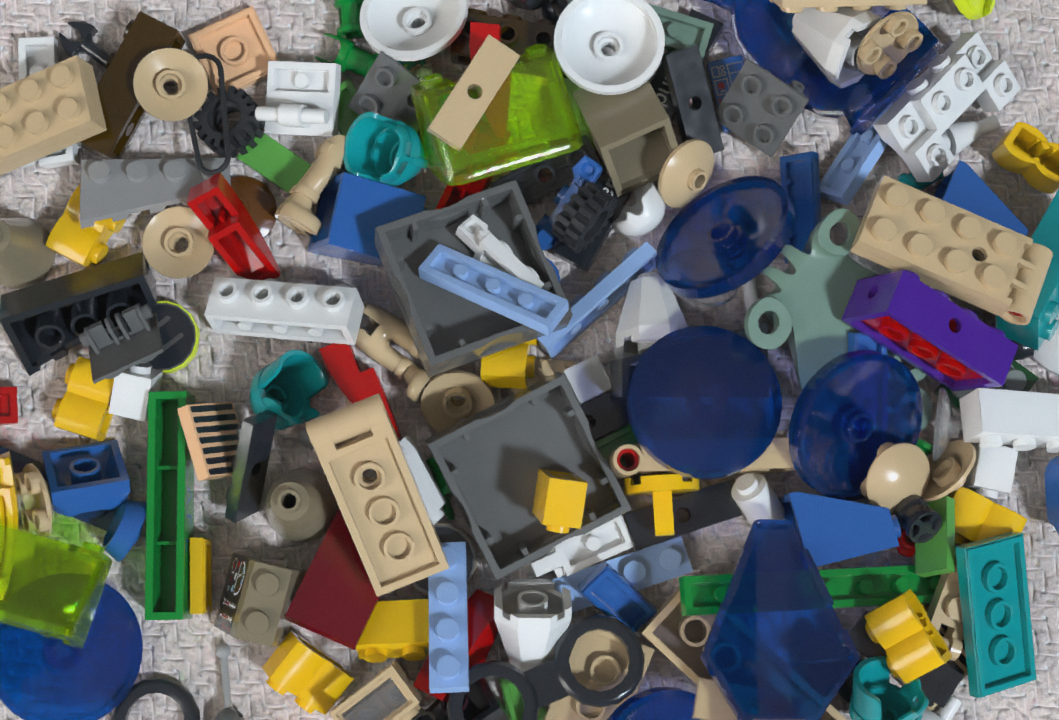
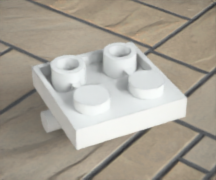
[255,61,341,138]

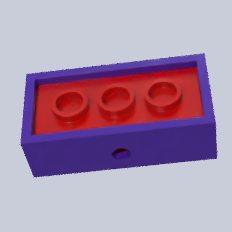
[841,269,1018,391]

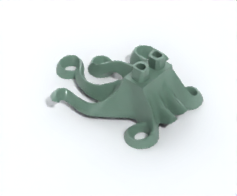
[744,208,933,446]

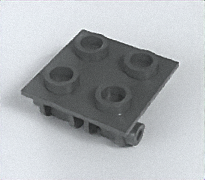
[348,51,441,135]
[715,59,809,158]
[78,303,164,384]

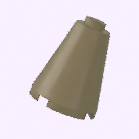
[0,217,56,289]
[265,468,339,542]

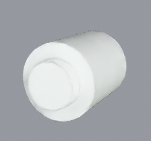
[731,473,785,531]

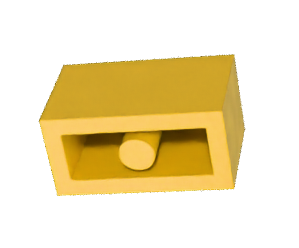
[532,469,588,533]
[356,599,429,663]

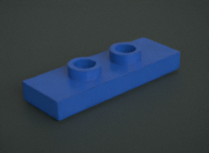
[780,151,822,265]

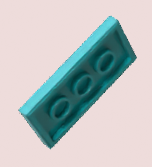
[955,531,1036,698]

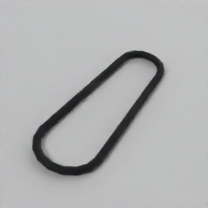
[187,53,231,175]

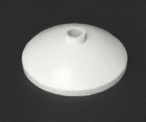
[360,0,468,61]
[554,0,665,95]

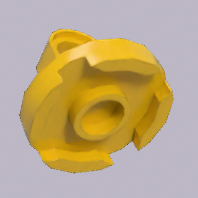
[623,474,700,536]

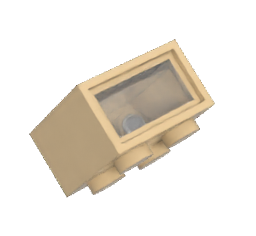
[329,659,423,720]

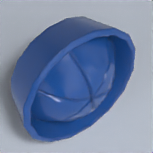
[102,500,147,562]

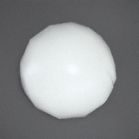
[613,183,666,237]

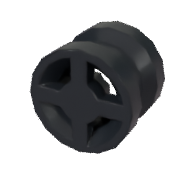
[893,495,942,543]

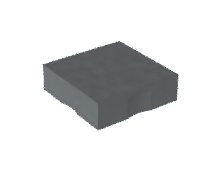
[374,180,573,377]
[425,372,632,580]

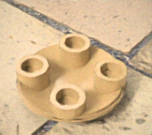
[857,11,923,79]
[860,442,930,515]
[14,463,54,538]

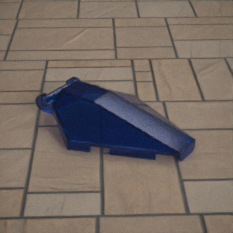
[700,519,860,720]

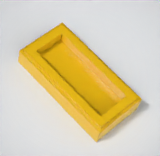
[190,537,212,614]

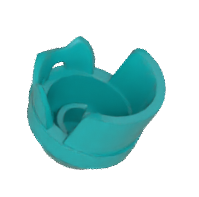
[343,112,429,186]
[249,350,329,430]
[849,656,930,720]

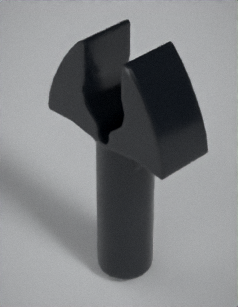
[59,22,110,68]

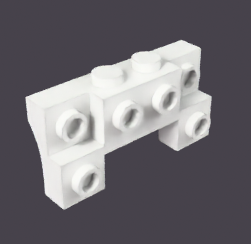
[873,32,1021,182]

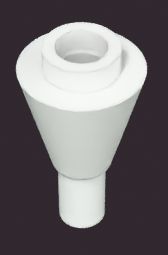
[941,115,1000,156]

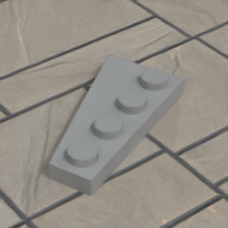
[80,158,231,229]

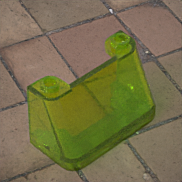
[410,44,583,186]
[0,525,113,649]

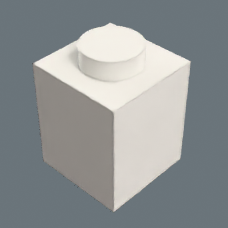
[109,362,163,422]
[964,443,1018,500]

